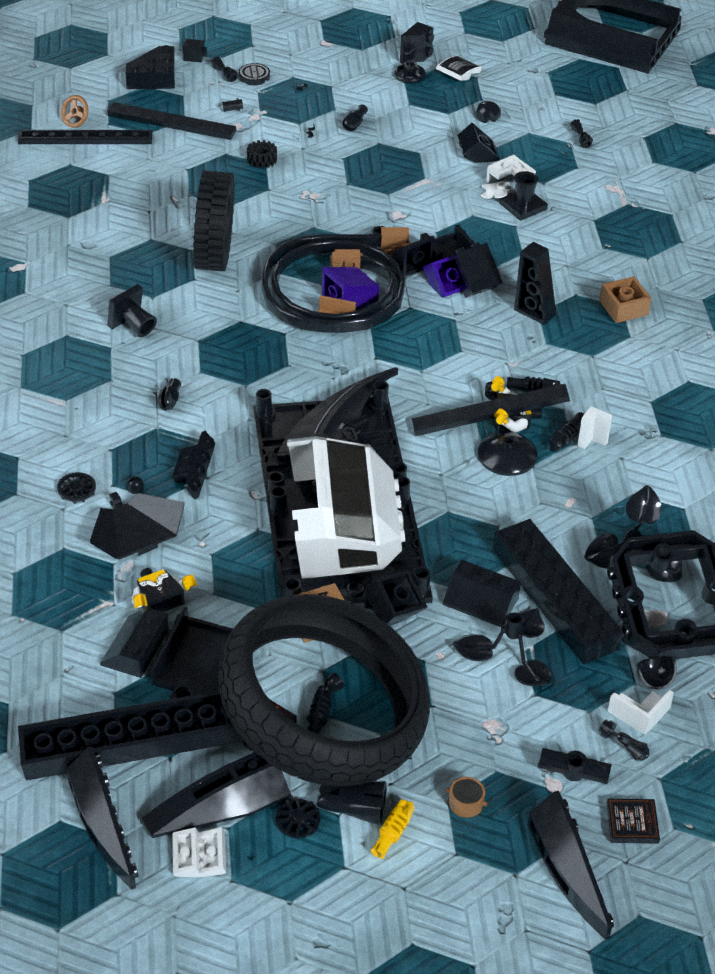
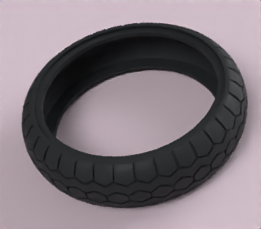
[218,594,430,786]

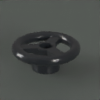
[394,61,426,83]

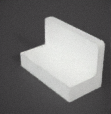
[578,406,612,449]

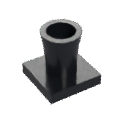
[499,171,548,221]
[107,284,157,337]

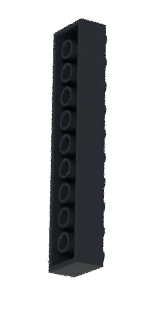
[18,691,244,780]

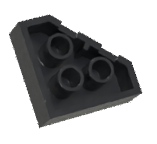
[126,45,175,89]

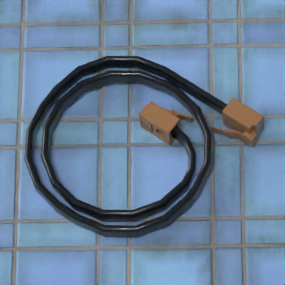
[262,227,411,333]

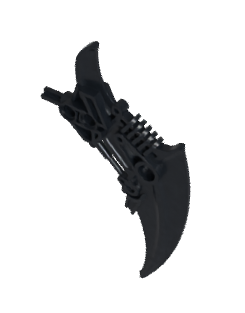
[276,367,398,522]

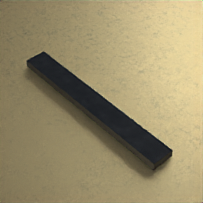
[107,102,237,140]
[18,130,153,144]
[412,384,570,436]

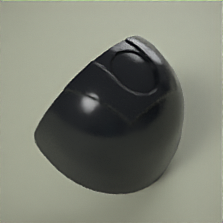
[636,656,677,690]

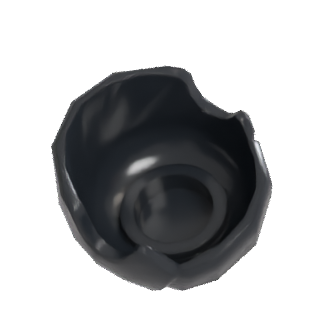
[475,101,501,123]

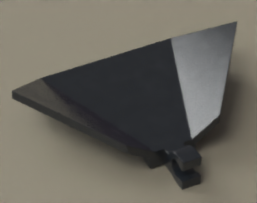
[90,492,185,560]

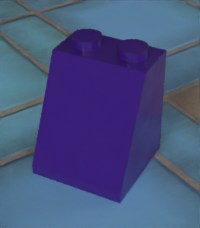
[322,267,380,310]

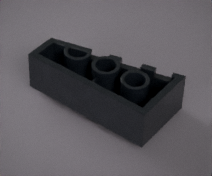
[514,242,556,325]

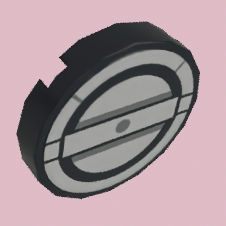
[238,63,270,86]

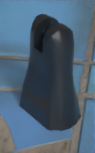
[316,781,387,825]

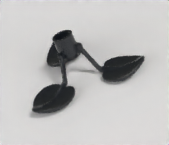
[584,485,682,582]
[454,608,552,686]

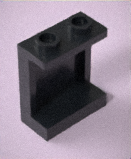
[420,224,475,262]
[450,242,503,298]

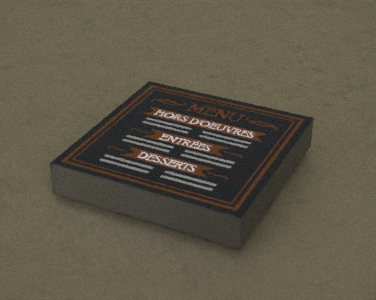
[606,798,660,844]

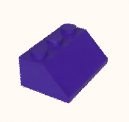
[423,255,467,298]

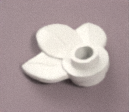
[480,181,512,199]

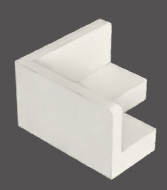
[486,155,536,184]
[608,690,674,735]

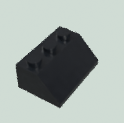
[443,560,521,627]
[100,607,169,678]

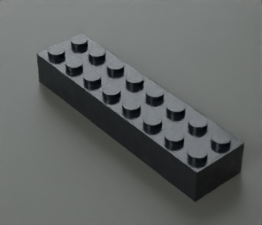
[493,519,623,665]

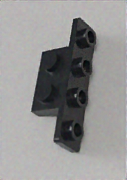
[172,431,215,499]

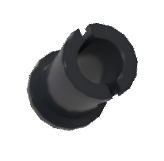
[222,98,243,112]

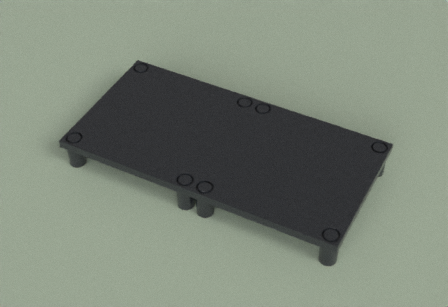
[253,380,433,609]

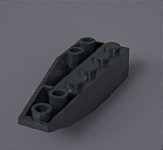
[66,747,139,890]
[141,752,291,838]
[527,791,614,940]

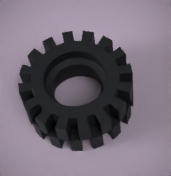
[247,140,277,169]

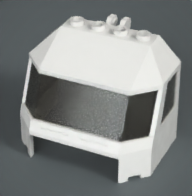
[287,436,405,579]

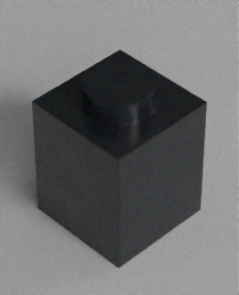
[183,39,207,63]

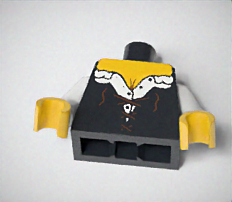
[491,376,542,433]
[131,568,197,612]

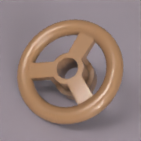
[61,95,89,128]

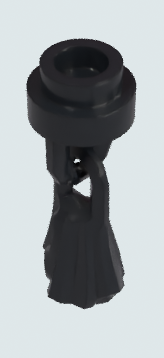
[211,56,238,82]
[570,119,593,148]
[599,719,650,761]

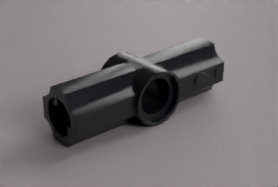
[538,748,612,784]

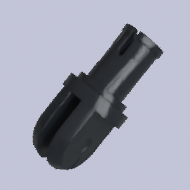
[342,104,368,132]
[158,378,181,411]

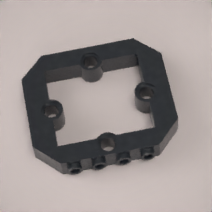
[607,530,715,659]

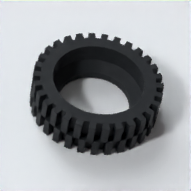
[193,170,235,271]

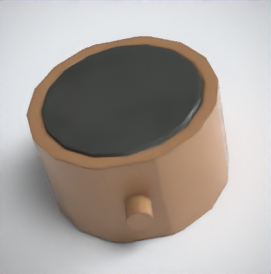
[446,777,488,818]

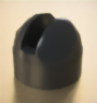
[127,476,144,494]
[325,672,345,692]

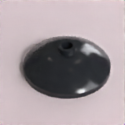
[478,431,537,476]

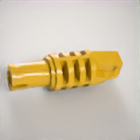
[371,799,415,859]

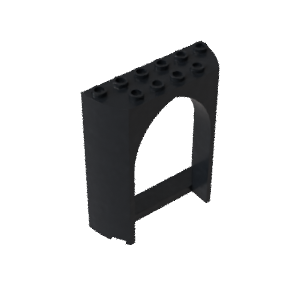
[544,0,682,74]

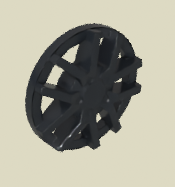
[57,472,96,504]
[276,797,321,838]

